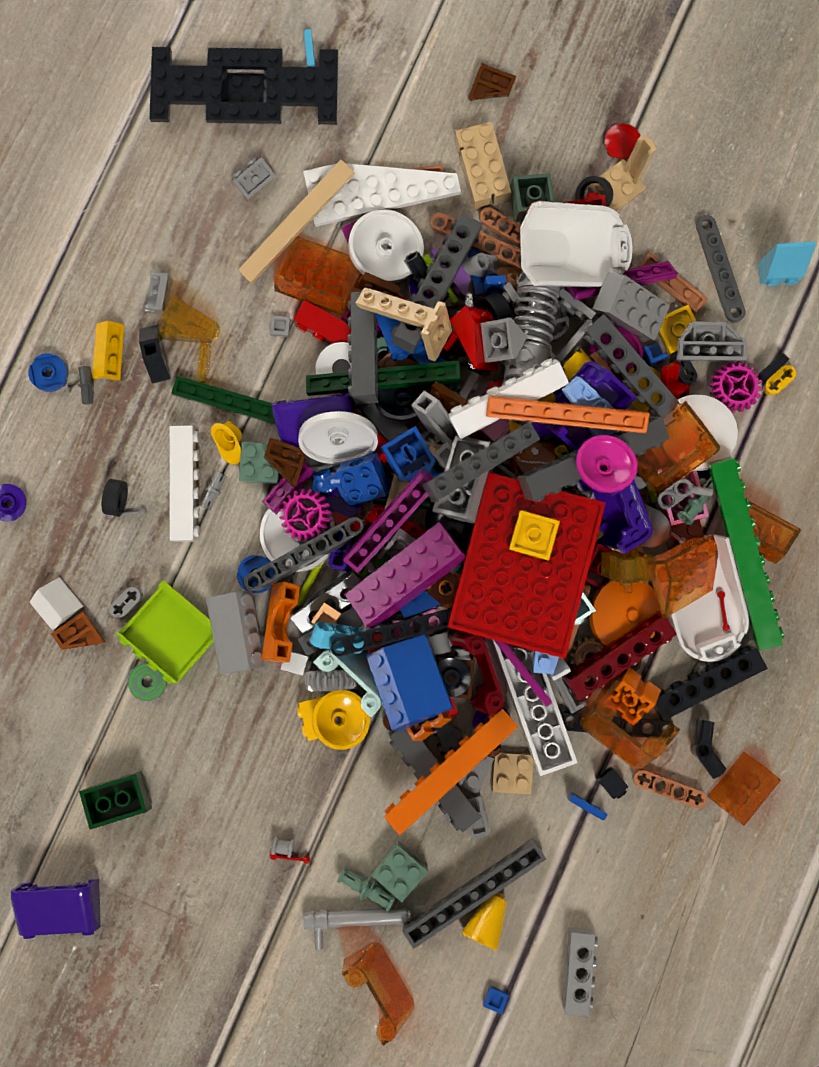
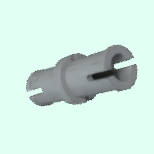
[199,471,227,511]

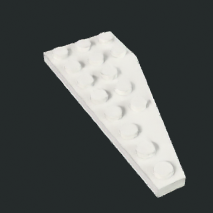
[303,163,461,227]

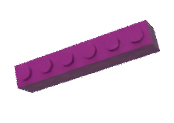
[343,468,434,573]

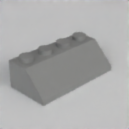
[433,436,494,524]
[206,590,265,675]

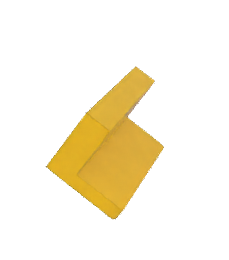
[92,320,125,381]

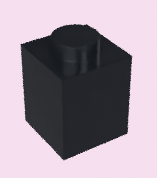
[595,766,628,799]

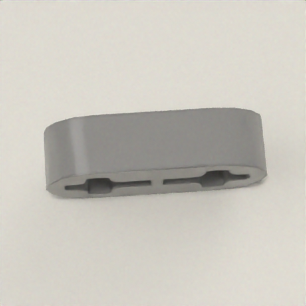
[110,587,143,618]

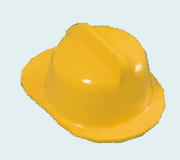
[211,421,242,465]

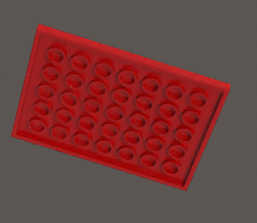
[448,472,606,659]

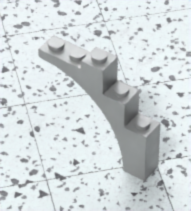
[411,391,518,480]

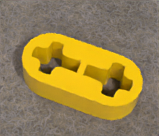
[763,365,796,396]

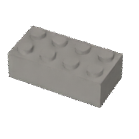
[593,272,670,341]

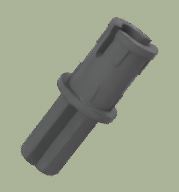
[78,366,94,405]

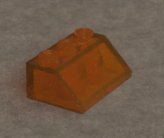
[725,501,801,564]
[707,752,781,826]

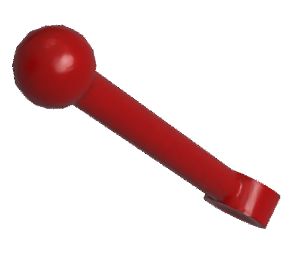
[717,591,730,631]
[270,853,310,864]

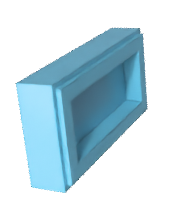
[304,29,315,67]

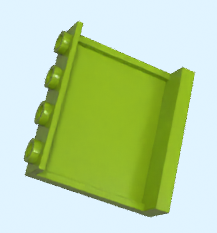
[116,580,214,685]

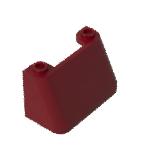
[449,631,507,715]

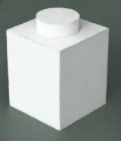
[281,651,312,676]

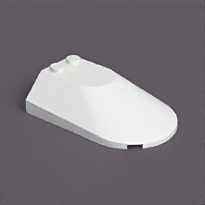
[520,201,633,287]

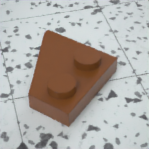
[51,612,106,650]

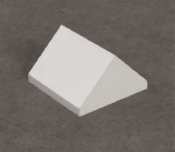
[30,577,84,631]

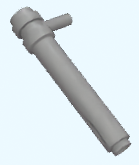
[303,908,410,950]

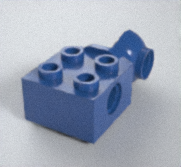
[380,426,442,481]
[312,452,391,506]

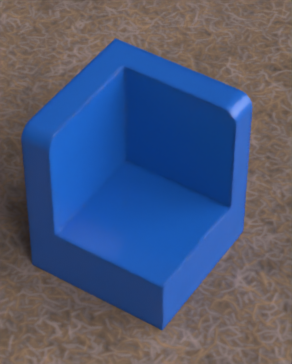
[642,343,669,366]

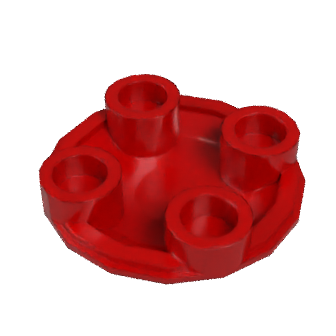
[604,123,641,159]

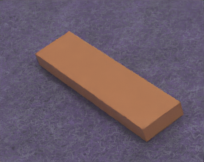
[637,252,708,315]

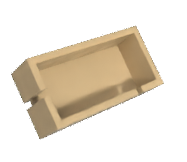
[455,122,511,210]

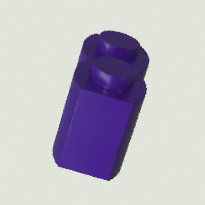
[329,531,357,572]

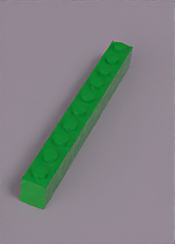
[707,456,784,651]

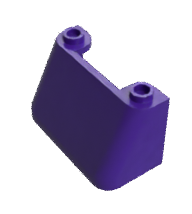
[542,361,637,451]
[271,392,355,447]
[575,470,653,554]
[10,879,101,939]

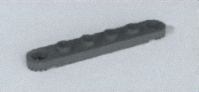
[696,215,746,323]

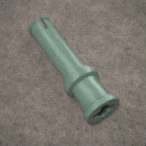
[677,476,715,525]

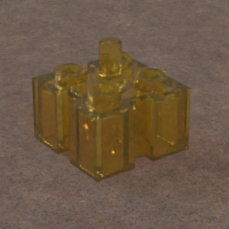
[601,549,657,594]

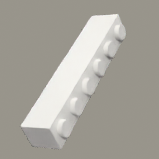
[448,359,569,439]
[170,426,200,542]

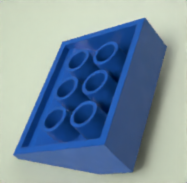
[366,634,453,731]

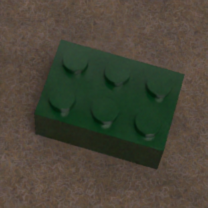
[79,771,152,830]

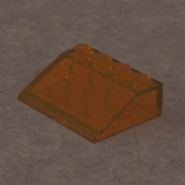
[274,236,362,316]
[647,535,718,618]

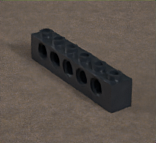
[653,646,768,721]

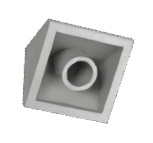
[481,318,527,363]

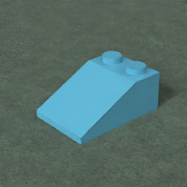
[758,241,816,287]

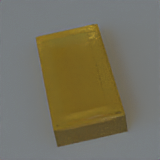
[197,343,212,384]

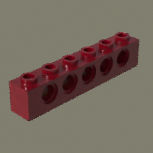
[562,611,677,701]

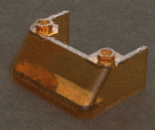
[580,678,680,769]

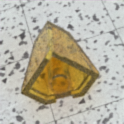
[158,295,220,343]

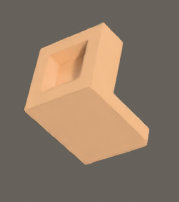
[311,603,342,625]

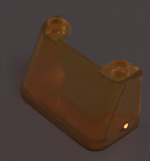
[635,401,720,494]
[341,942,414,1046]

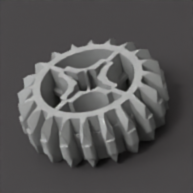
[304,668,357,692]

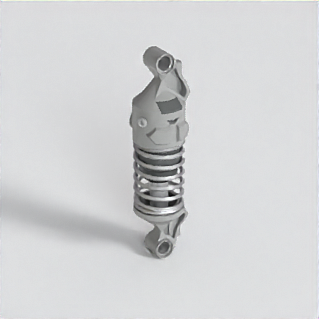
[501,271,560,425]

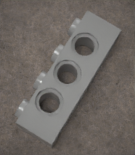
[563,927,598,1016]

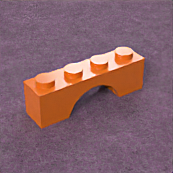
[261,582,300,664]

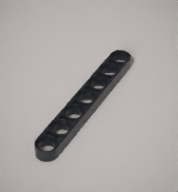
[330,608,452,657]
[560,712,677,740]

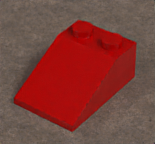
[450,306,499,372]

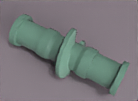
[337,866,396,912]

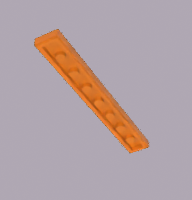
[486,396,650,433]

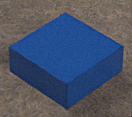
[483,985,509,1014]

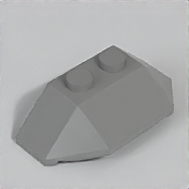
[677,321,747,362]

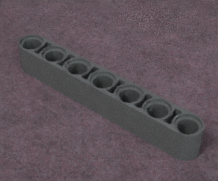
[244,517,367,591]

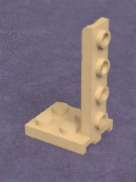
[587,134,657,211]
[356,287,452,361]

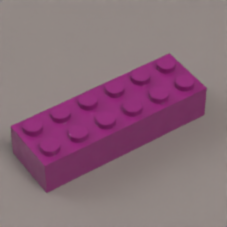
[345,522,466,629]

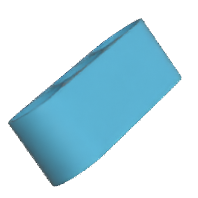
[310,622,364,653]

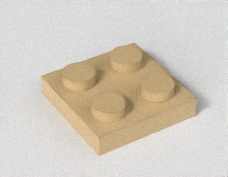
[492,752,533,795]

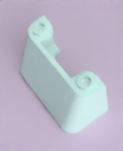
[313,649,383,717]

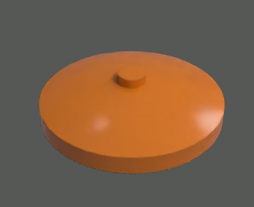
[589,577,663,649]

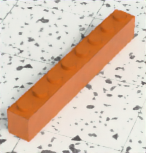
[383,709,519,835]

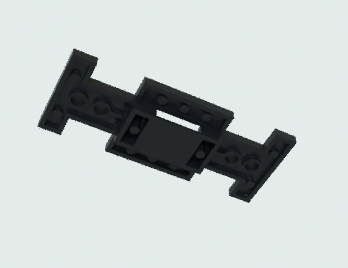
[149,47,339,125]

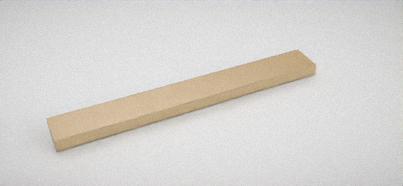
[238,160,355,284]

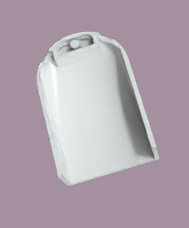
[645,534,749,662]

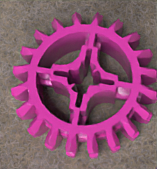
[709,361,762,413]
[279,489,332,541]

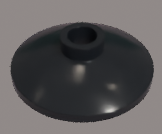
[437,658,471,697]

